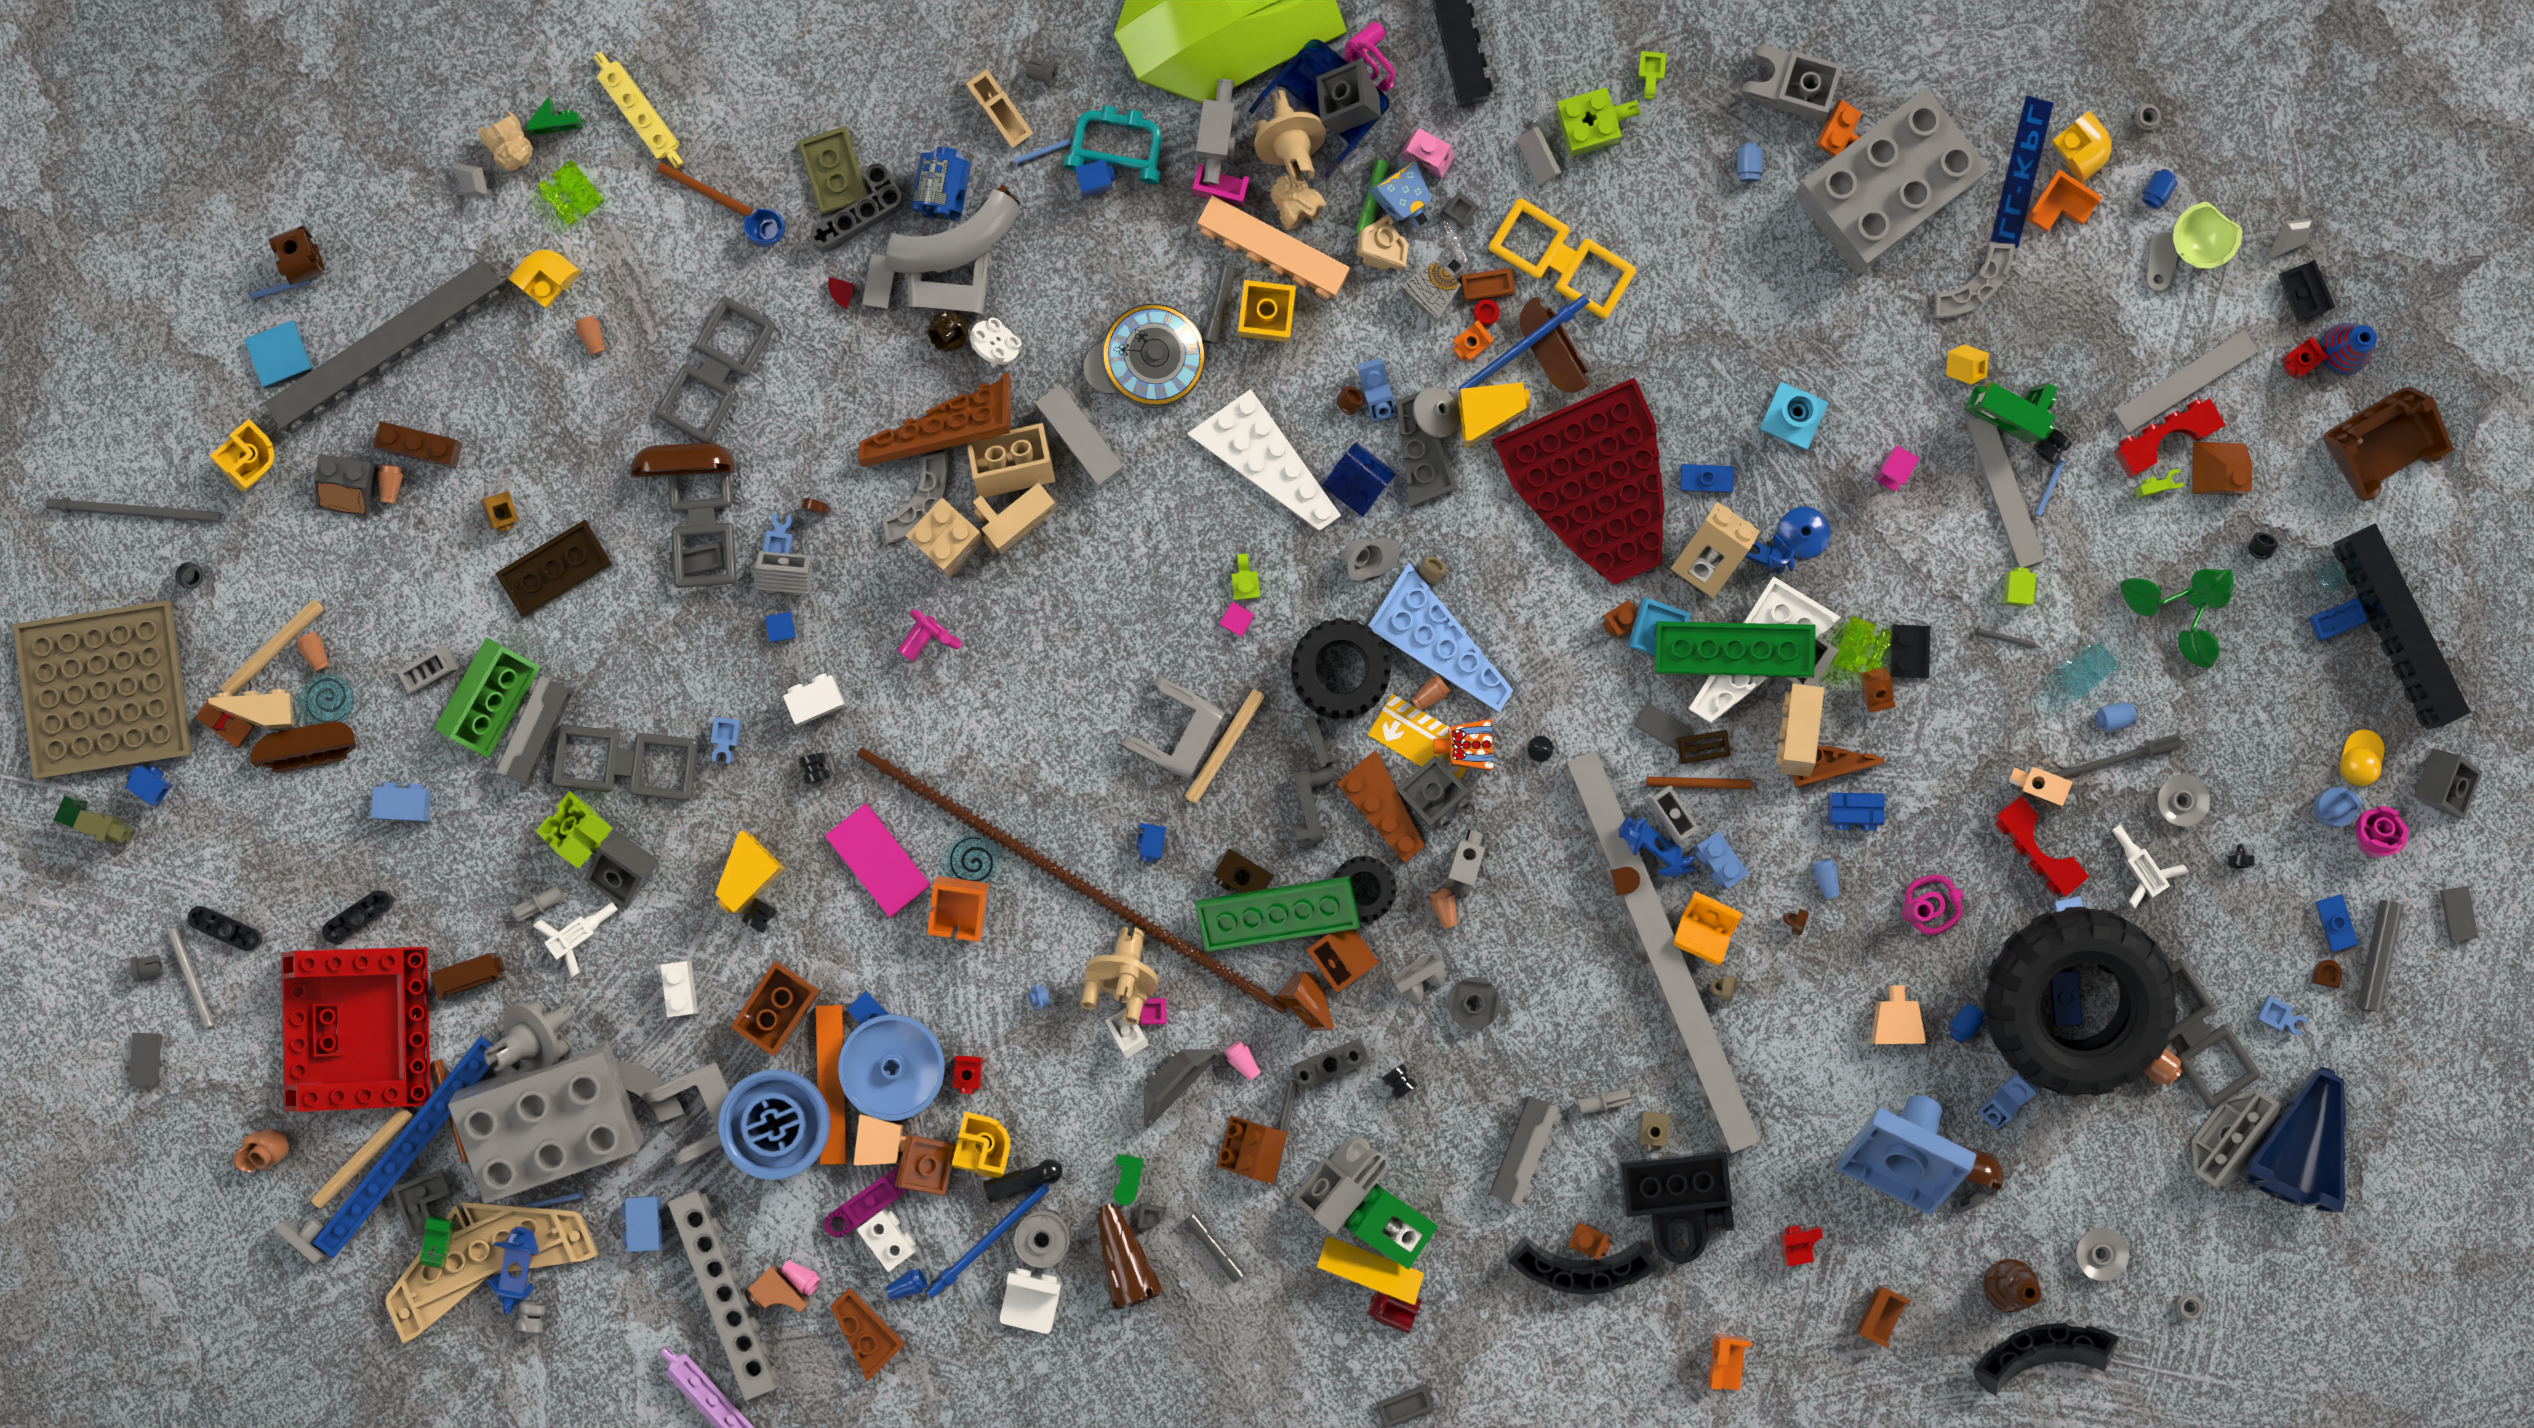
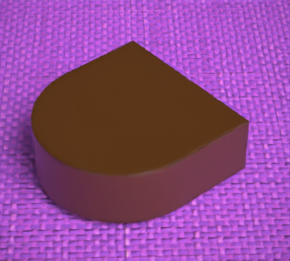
[801,498,830,516]
[1610,867,1640,896]
[2311,960,2342,989]

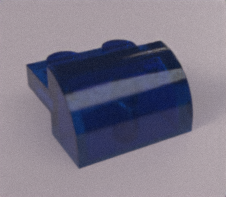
[1322,442,1397,517]

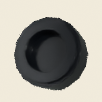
[2248,532,2278,560]
[175,562,204,589]
[1527,736,1554,762]
[2228,843,2255,869]

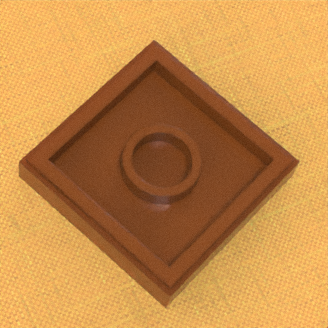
[895,1134,957,1196]

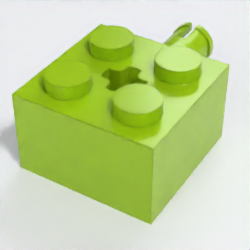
[1555,87,1641,157]

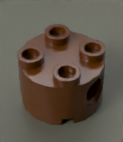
[269,225,325,286]

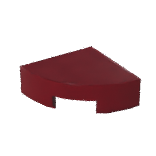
[828,277,855,310]

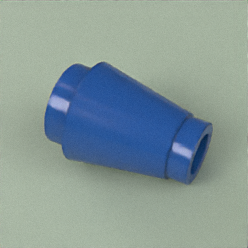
[886,1268,928,1301]

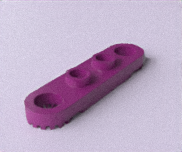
[824,1166,910,1238]

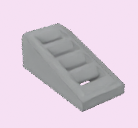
[397,646,458,695]

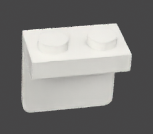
[1000,1268,1062,1334]

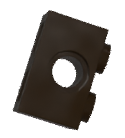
[1213,848,1274,893]

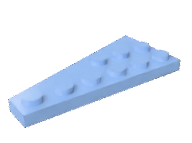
[1368,563,1513,713]

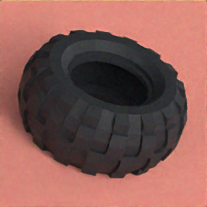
[1983,906,2178,1097]

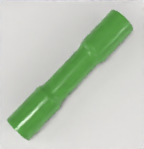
[1355,160,1390,237]

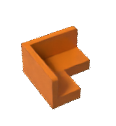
[2025,169,2103,233]
[1708,1333,1752,1390]

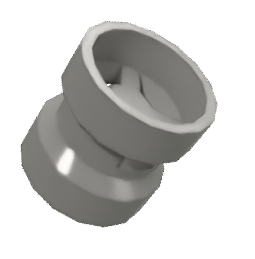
[516,1302,546,1333]

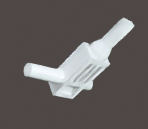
[2112,825,2189,910]
[533,902,618,979]

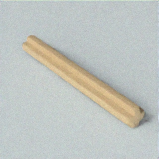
[221,600,324,696]
[1185,689,1264,804]
[311,1107,413,1209]

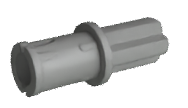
[512,884,565,921]
[1578,1089,1631,1116]

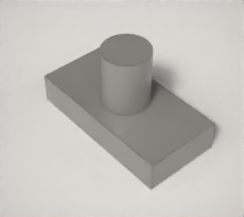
[275,1218,328,1264]

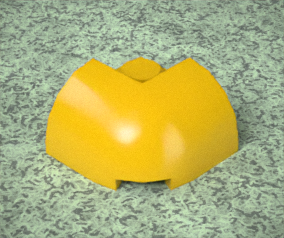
[2051,111,2112,183]
[507,249,582,309]
[210,419,275,492]
[952,1112,1010,1178]

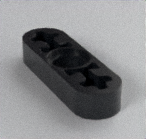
[322,890,393,943]
[187,906,262,951]

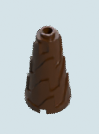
[1096,1203,1164,1311]
[1983,1258,2042,1312]

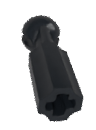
[983,1159,1063,1203]

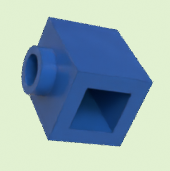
[1075,159,1116,197]
[125,765,173,806]

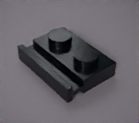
[2278,260,2335,323]
[1890,624,1930,679]

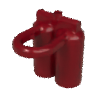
[1367,1290,1422,1334]

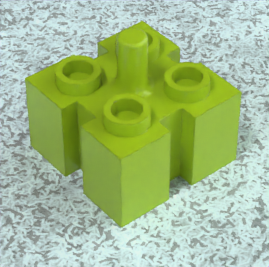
[536,791,613,869]

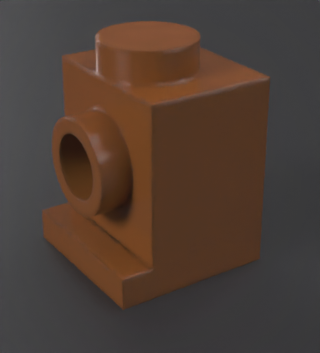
[1860,668,1895,713]

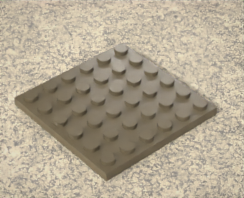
[13,600,193,780]

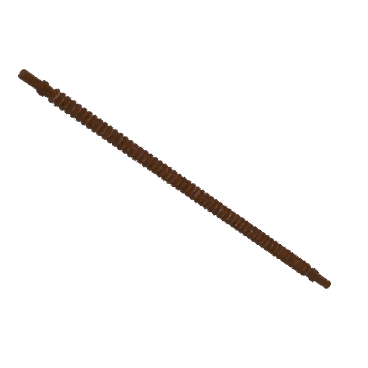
[857,747,1287,1015]

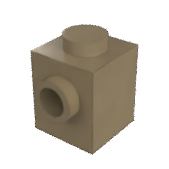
[1638,1111,1670,1151]

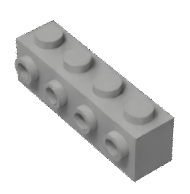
[1035,384,1125,489]

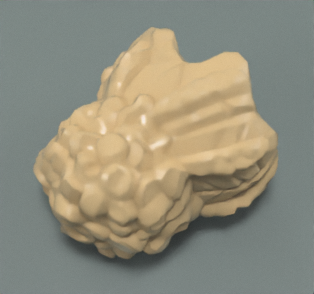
[478,111,533,171]
[1270,175,1326,230]

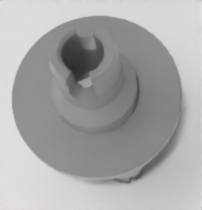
[484,1000,575,1071]

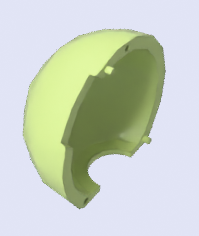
[2173,202,2242,269]

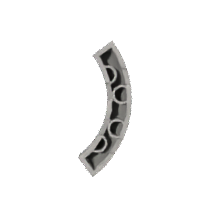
[885,189,1020,274]

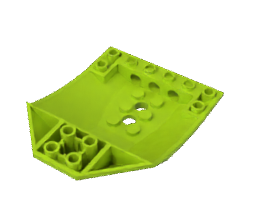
[1113,0,1347,104]

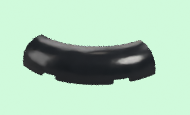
[1508,1236,1658,1295]
[1974,1323,2119,1396]

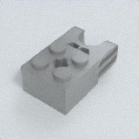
[1741,44,1843,123]
[1292,1135,1388,1234]

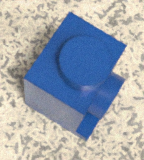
[1136,823,1166,863]

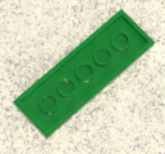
[1655,621,1816,678]
[1195,876,1360,952]

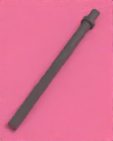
[46,497,221,522]

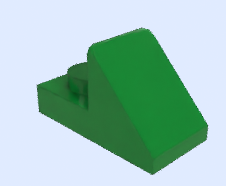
[527,96,583,136]

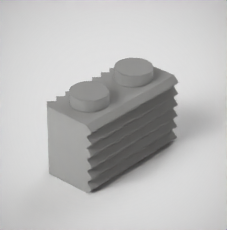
[755,551,812,595]
[1647,786,1700,844]

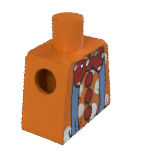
[1433,719,1493,771]

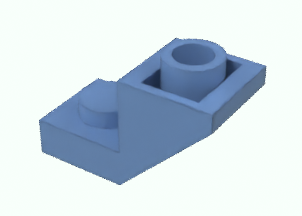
[1357,357,1397,423]
[1977,1072,2040,1130]

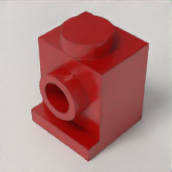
[2281,337,2328,380]
[953,1055,983,1094]

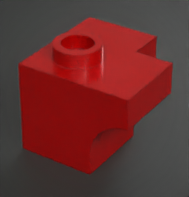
[1779,1225,1823,1267]

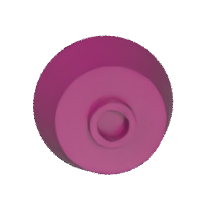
[2355,806,2408,858]

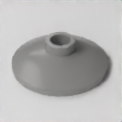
[1413,387,1460,438]
[2157,774,2210,827]
[2076,1228,2129,1281]

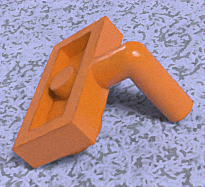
[1815,100,1862,158]

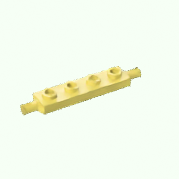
[593,52,684,169]

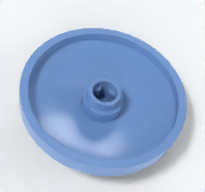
[838,1014,945,1121]

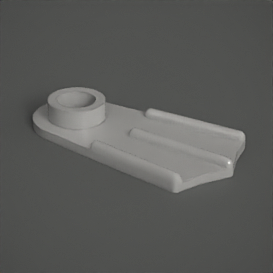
[2146,232,2179,291]

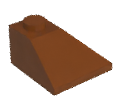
[2192,442,2252,496]
[1276,972,1334,1031]

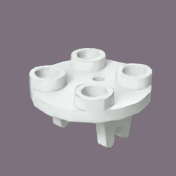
[970,318,1021,368]

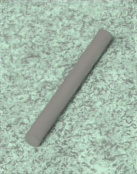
[167,928,215,1029]

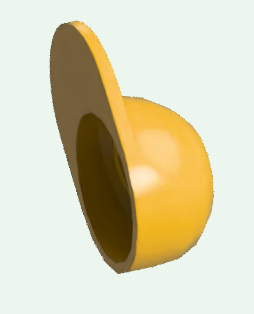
[2340,729,2385,787]

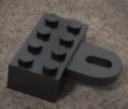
[1618,1151,1733,1263]

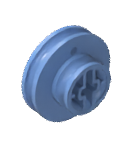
[718,1069,831,1180]

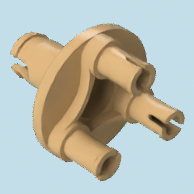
[1253,90,1326,185]
[1080,927,1159,1025]

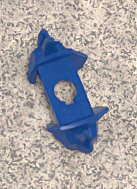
[1745,534,1795,574]
[1619,817,1695,879]
[487,1226,540,1315]

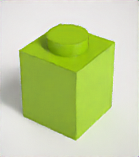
[2002,567,2037,607]

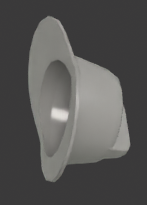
[1340,538,1400,581]

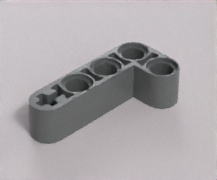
[810,163,903,252]

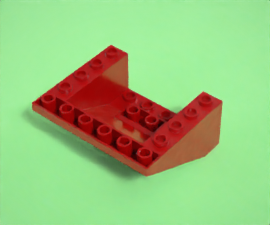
[281,947,431,1112]

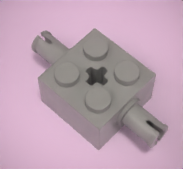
[1196,79,1240,185]

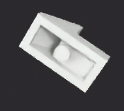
[1105,1008,1149,1059]

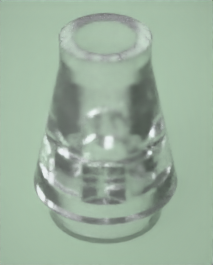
[1339,141,1378,177]

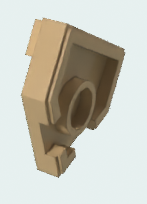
[1356,214,1409,271]

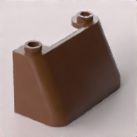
[2323,387,2454,502]

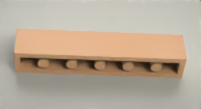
[1197,196,1350,300]

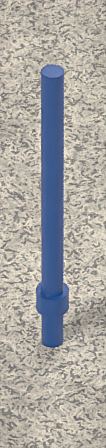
[1458,294,1590,390]
[926,1184,1050,1298]

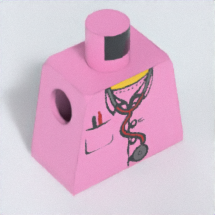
[1399,128,1454,180]

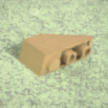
[208,689,294,730]

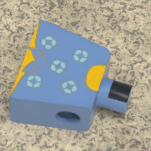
[1368,161,1431,228]

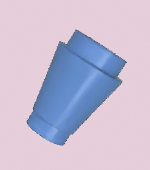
[1811,858,1840,899]

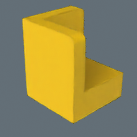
[1946,345,1989,385]

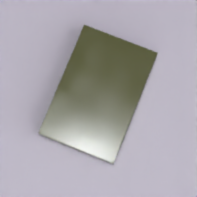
[797,126,869,216]

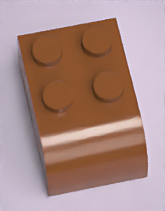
[730,961,822,1057]

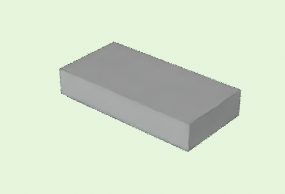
[1516,127,1561,186]
[862,254,895,310]

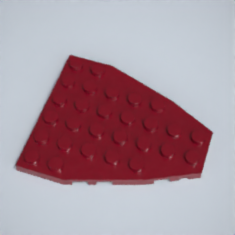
[1492,377,1664,586]

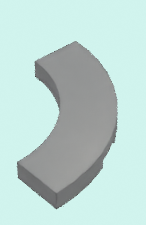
[1933,243,2015,319]
[881,451,948,545]
[616,1061,686,1123]

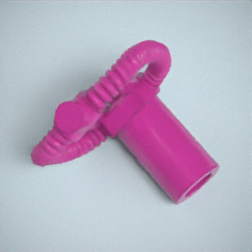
[1344,22,1396,93]
[897,609,962,662]
[1902,874,1963,936]

